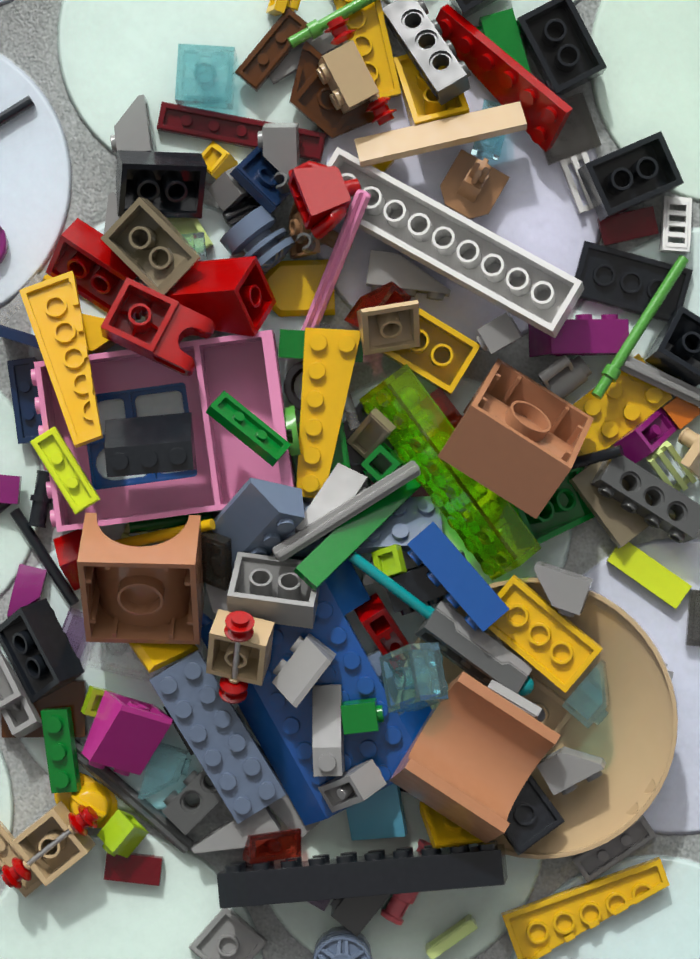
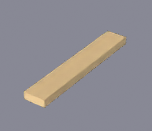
[354,101,527,167]

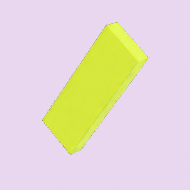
[30,426,101,515]
[606,542,692,609]

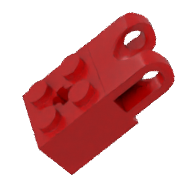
[101,277,216,376]

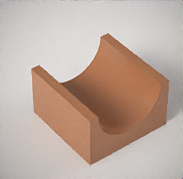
[438,358,594,519]
[77,513,205,645]
[390,672,561,843]

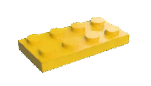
[572,354,673,456]
[488,574,603,693]

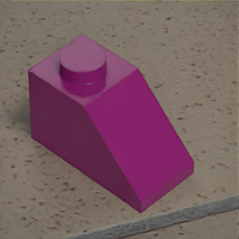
[613,407,678,463]

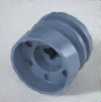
[220,206,295,273]
[313,926,372,959]

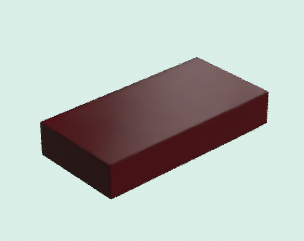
[597,206,659,246]
[104,852,163,886]

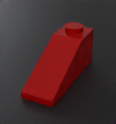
[354,592,412,679]

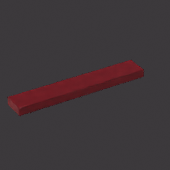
[157,102,326,162]

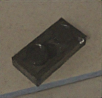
[201,531,232,591]

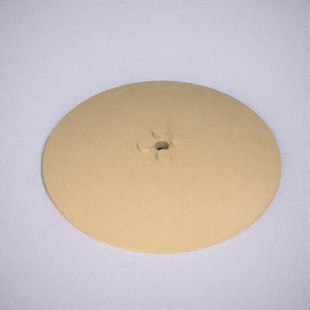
[395,577,678,859]

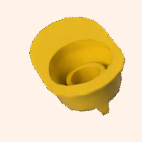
[54,772,118,829]

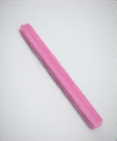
[301,189,371,331]

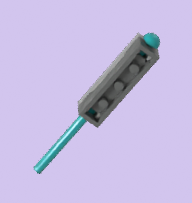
[348,552,534,696]

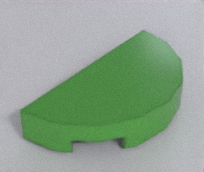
[283,405,301,456]

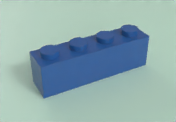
[407,522,509,632]

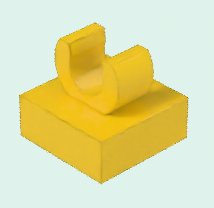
[266,0,301,16]

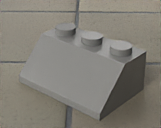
[227,552,320,629]

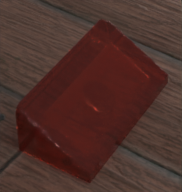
[243,828,301,864]

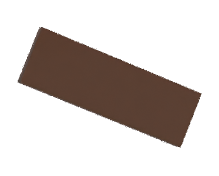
[235,8,307,92]

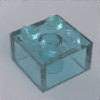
[175,44,237,109]
[379,642,449,713]

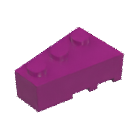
[528,314,629,357]

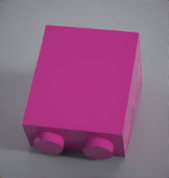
[82,690,173,776]

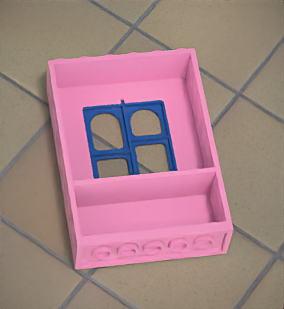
[31,330,295,532]

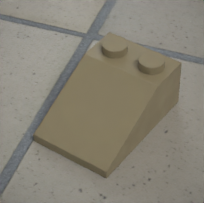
[100,197,201,295]

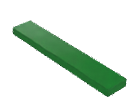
[294,462,426,591]

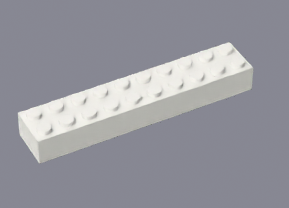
[327,147,584,338]

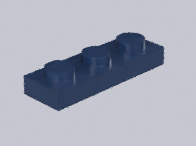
[7,357,42,444]

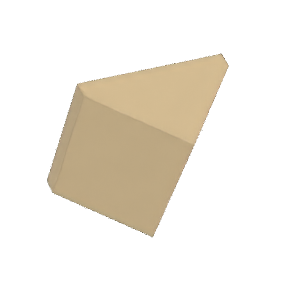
[357,300,420,355]

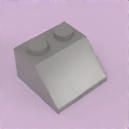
[272,633,336,708]

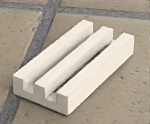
[559,151,594,214]

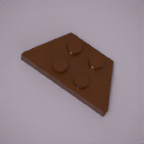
[289,41,375,139]

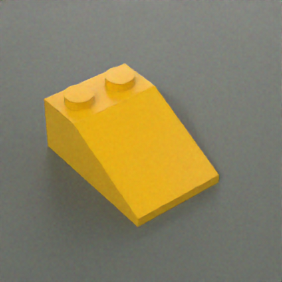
[393,54,469,126]

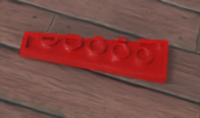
[436,4,573,152]

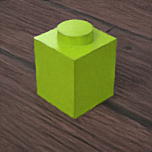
[97,809,149,858]

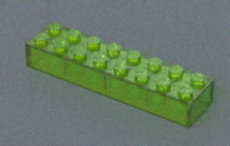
[359,364,542,581]

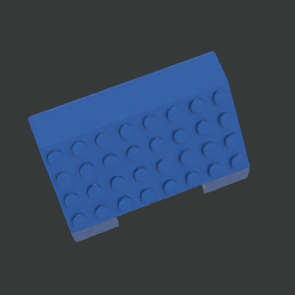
[201,558,432,826]

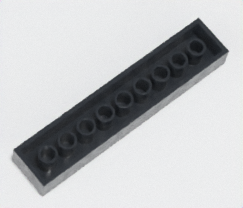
[217,840,508,909]

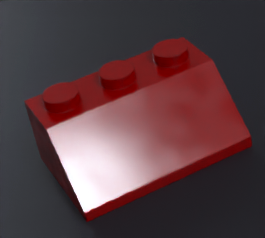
[46,218,141,313]

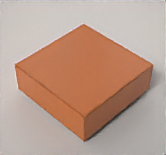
[662,397,700,430]

